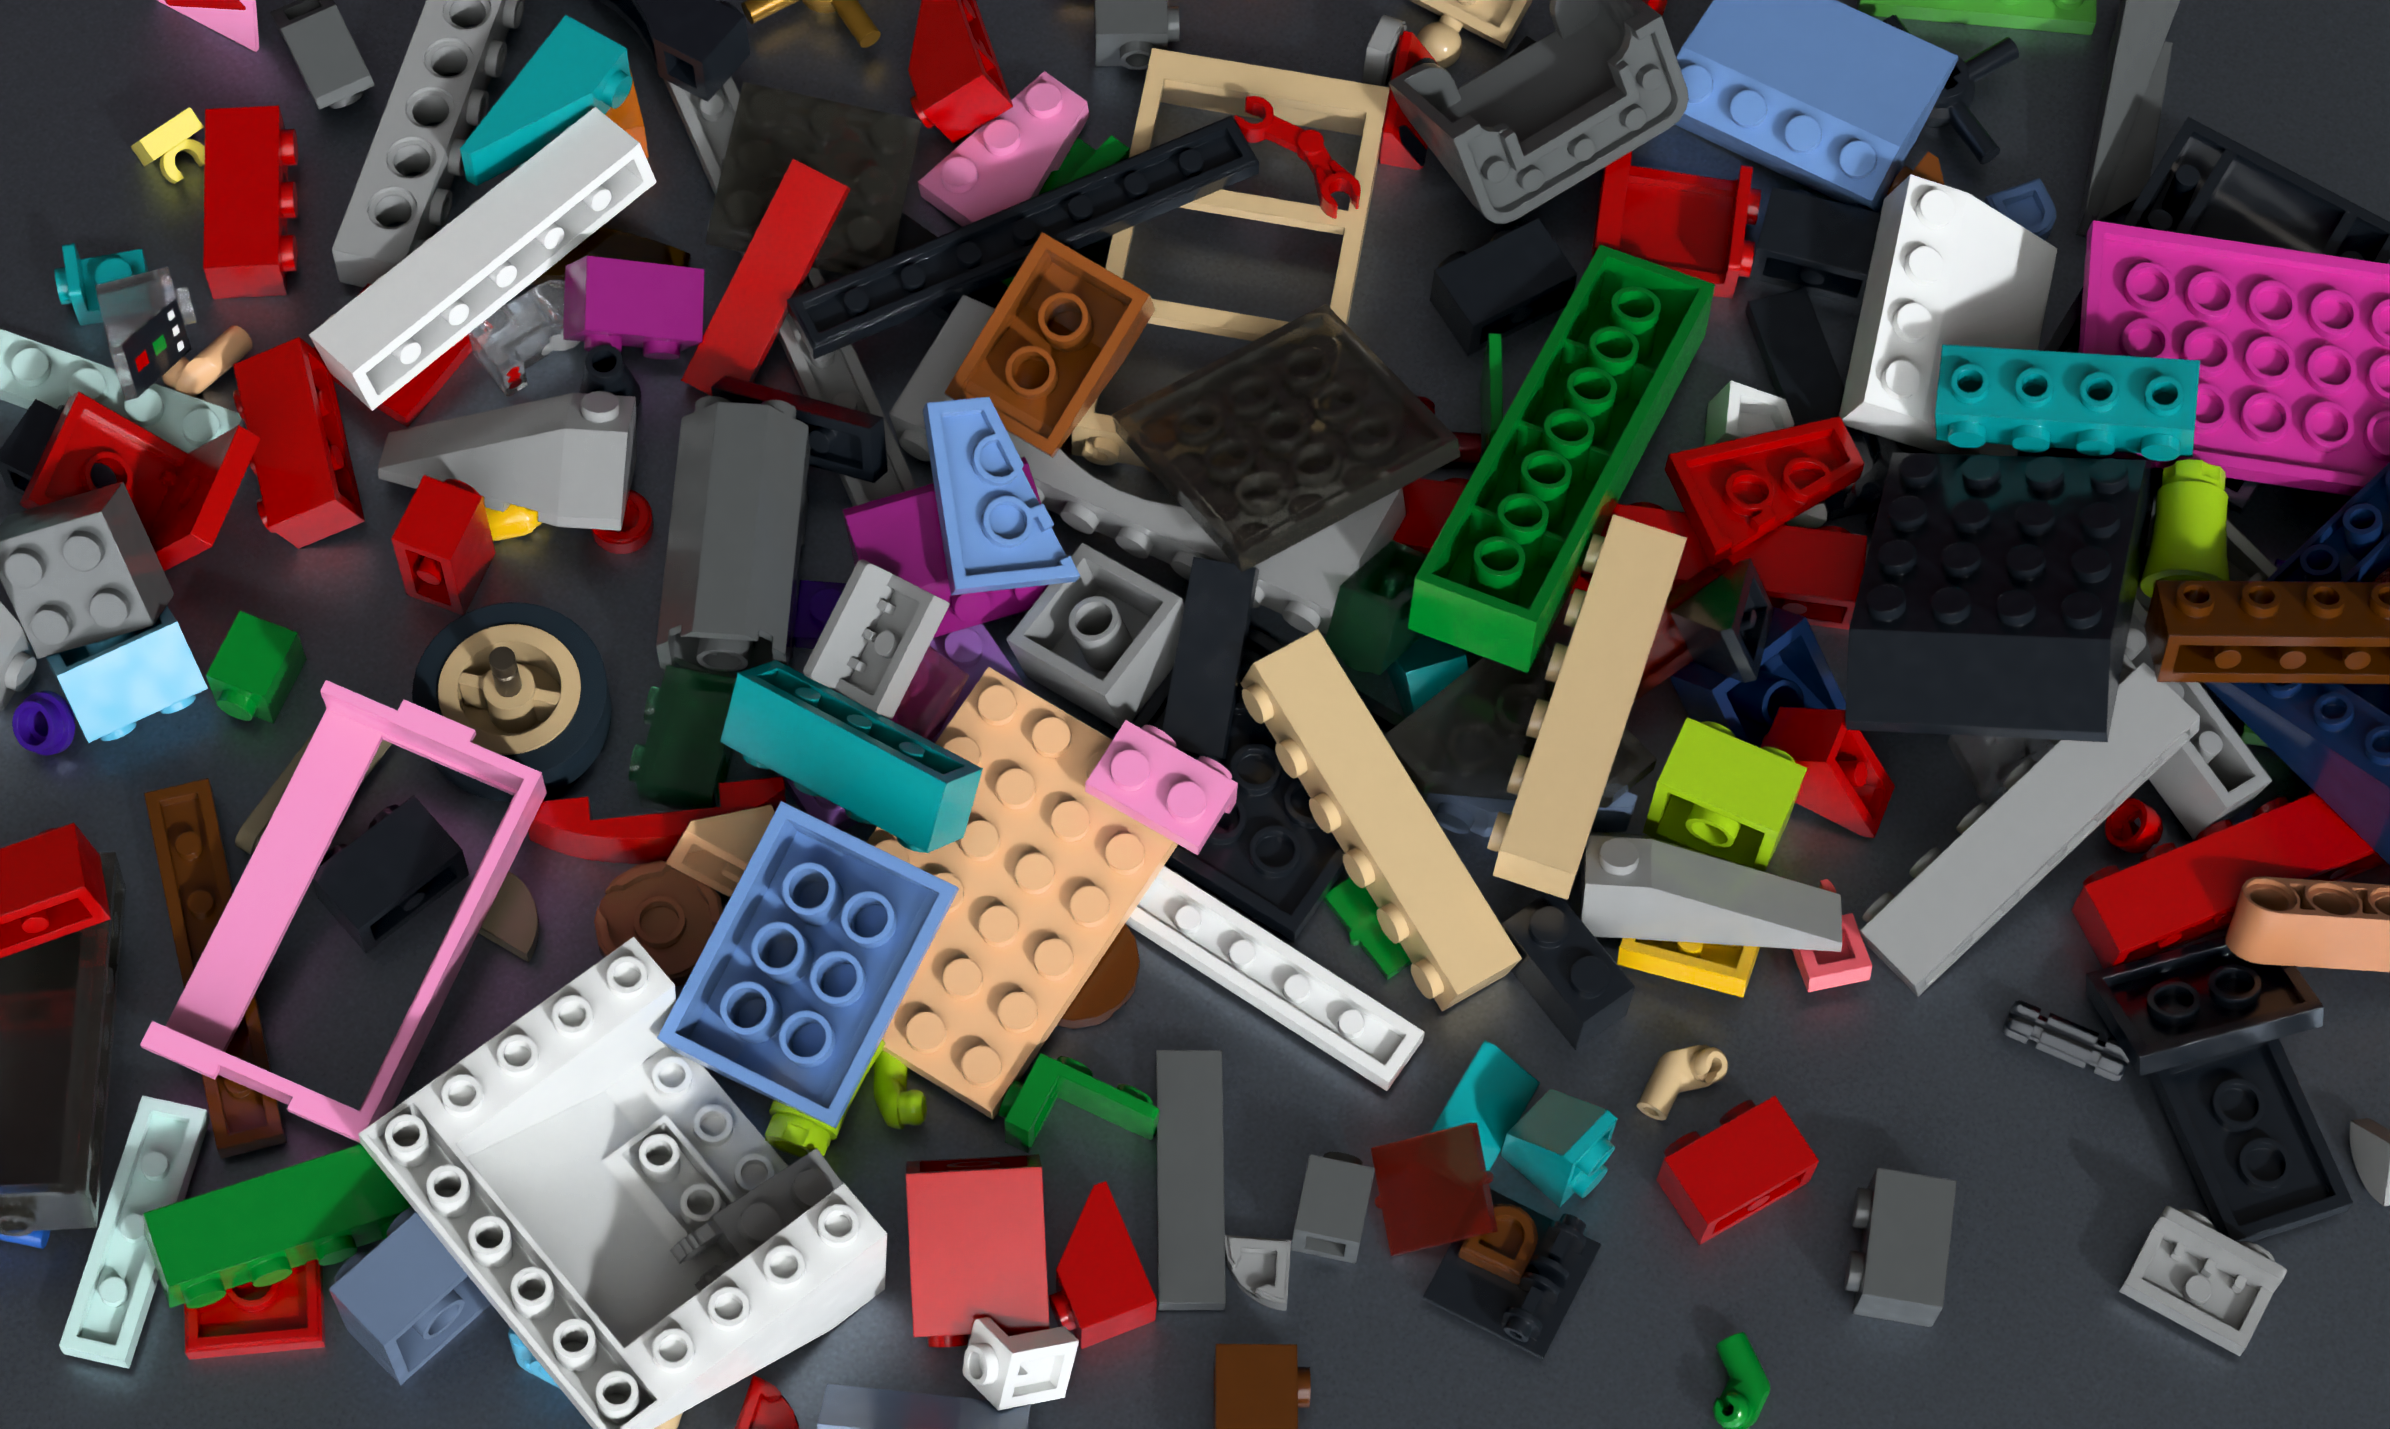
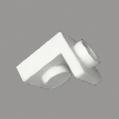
[962,1317,1079,1411]

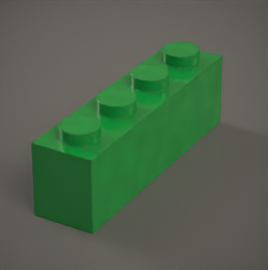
[143,1144,412,1309]

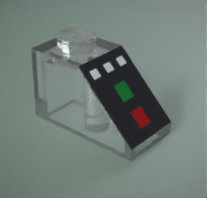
[95,267,197,401]

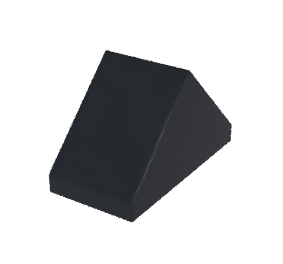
[1671,558,1775,683]

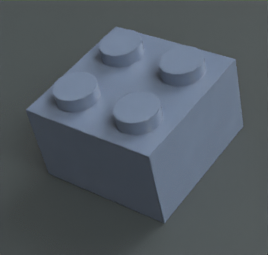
[329,1207,491,1386]

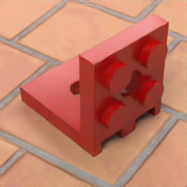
[19,391,261,571]

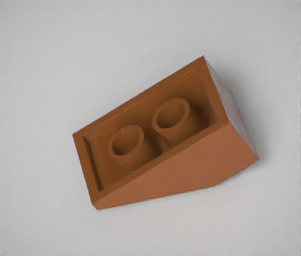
[944,232,1155,458]

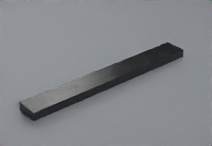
[787,115,1259,359]

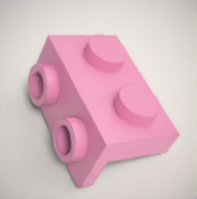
[1085,720,1238,855]

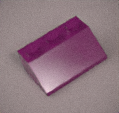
[842,457,1048,638]

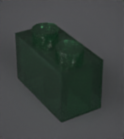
[1325,540,1427,675]
[629,666,736,812]

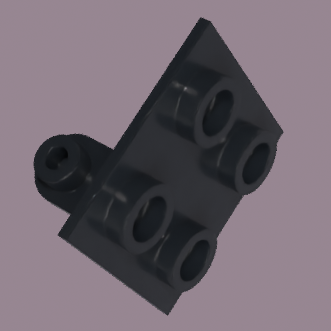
[1423,1185,1601,1360]

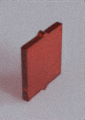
[1371,1123,1498,1256]

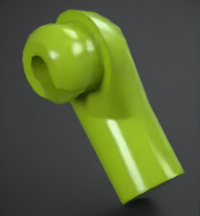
[873,1050,927,1130]

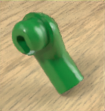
[1712,1332,1771,1429]

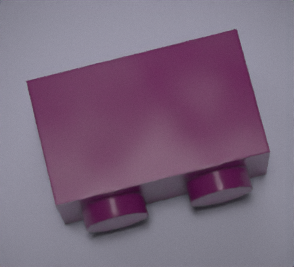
[563,256,704,360]

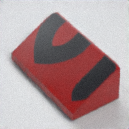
[1379,31,1438,170]

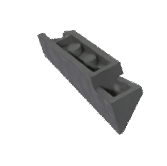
[2076,0,2180,237]

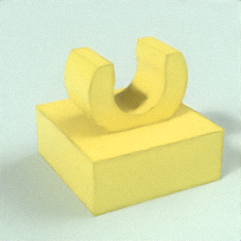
[130,107,205,184]

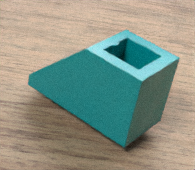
[1501,1089,1618,1208]

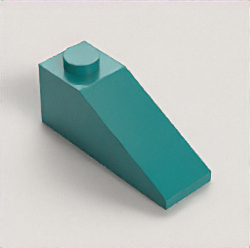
[460,15,633,186]

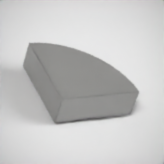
[2350,1118,2390,1206]
[1225,1235,1291,1311]

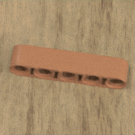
[2225,877,2390,972]

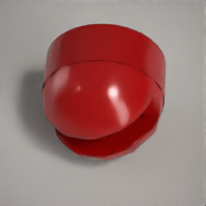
[2105,798,2163,854]

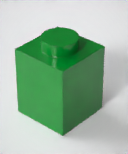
[206,611,307,724]

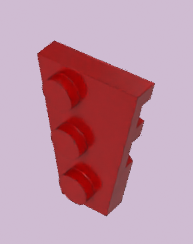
[1664,416,1865,566]

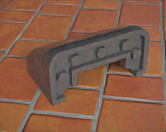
[1389,0,1689,224]

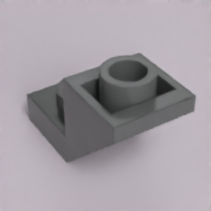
[270,0,375,110]

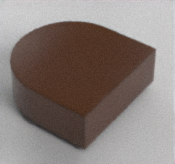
[1458,1204,1538,1286]

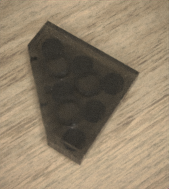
[1384,643,1657,808]

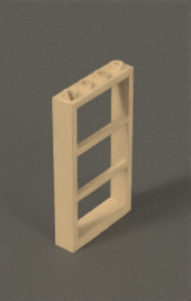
[1072,48,1390,496]

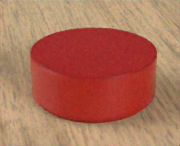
[591,490,654,554]

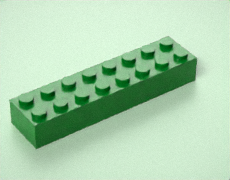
[1408,245,1715,673]

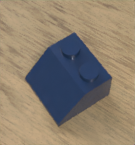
[1669,606,1846,748]

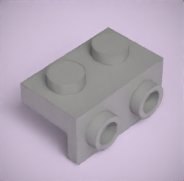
[803,559,950,719]
[2119,1206,2287,1356]

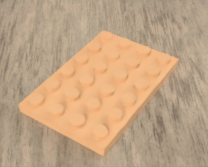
[866,667,1178,1120]

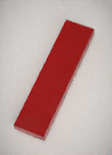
[681,159,851,396]

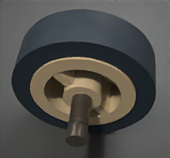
[412,602,612,802]

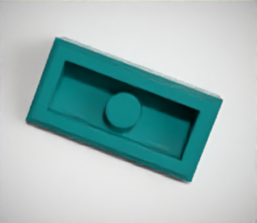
[1419,1040,1540,1193]

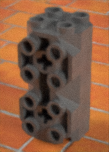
[656,396,811,688]

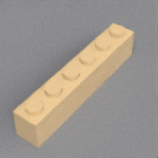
[1487,514,1687,900]
[1240,629,1522,1011]

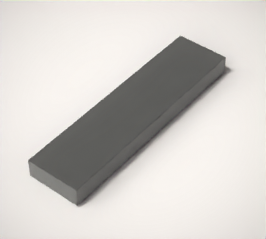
[1156,1050,1226,1310]

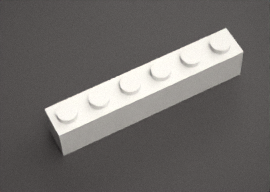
[309,107,657,411]

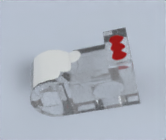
[469,280,581,398]

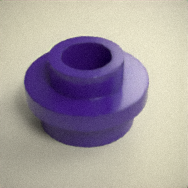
[12,691,75,756]

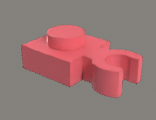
[1792,879,1872,993]

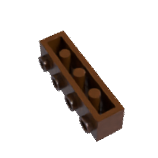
[2144,580,2390,684]

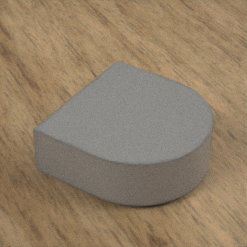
[1362,14,1407,86]

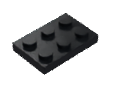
[2086,936,2324,1076]
[2149,1038,2353,1242]

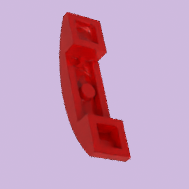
[528,777,787,864]

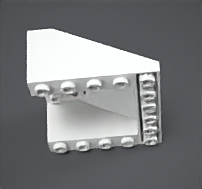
[358,937,887,1429]

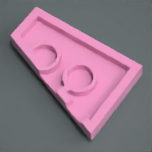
[918,71,1090,227]

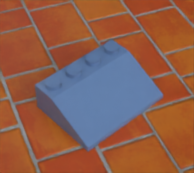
[1674,0,1958,213]
[657,801,959,1129]

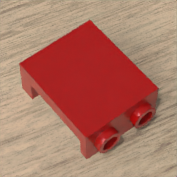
[1590,151,1761,299]

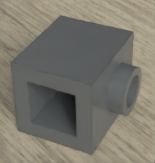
[1094,0,1179,70]

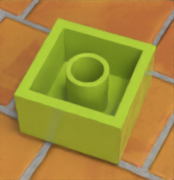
[1642,717,1807,871]

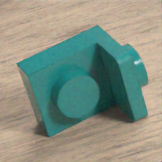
[54,243,154,326]

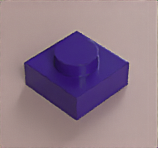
[794,580,847,649]

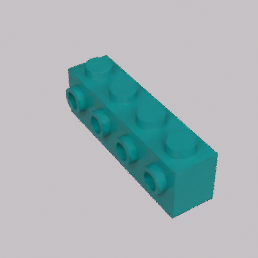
[1935,344,2200,461]
[720,660,983,853]

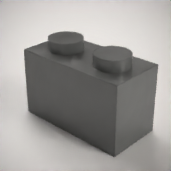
[1844,1167,1957,1327]

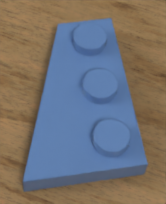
[922,397,1080,595]

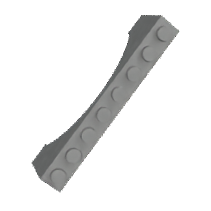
[889,295,1406,638]

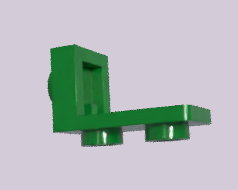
[999,1053,1160,1154]

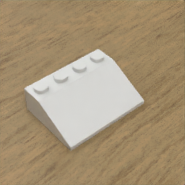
[1839,174,2058,456]

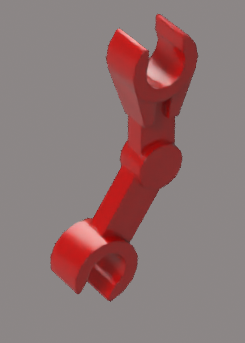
[1234,96,1361,219]

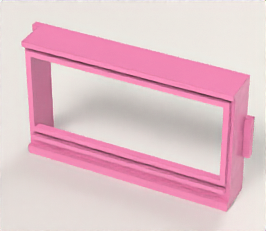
[140,680,547,1143]

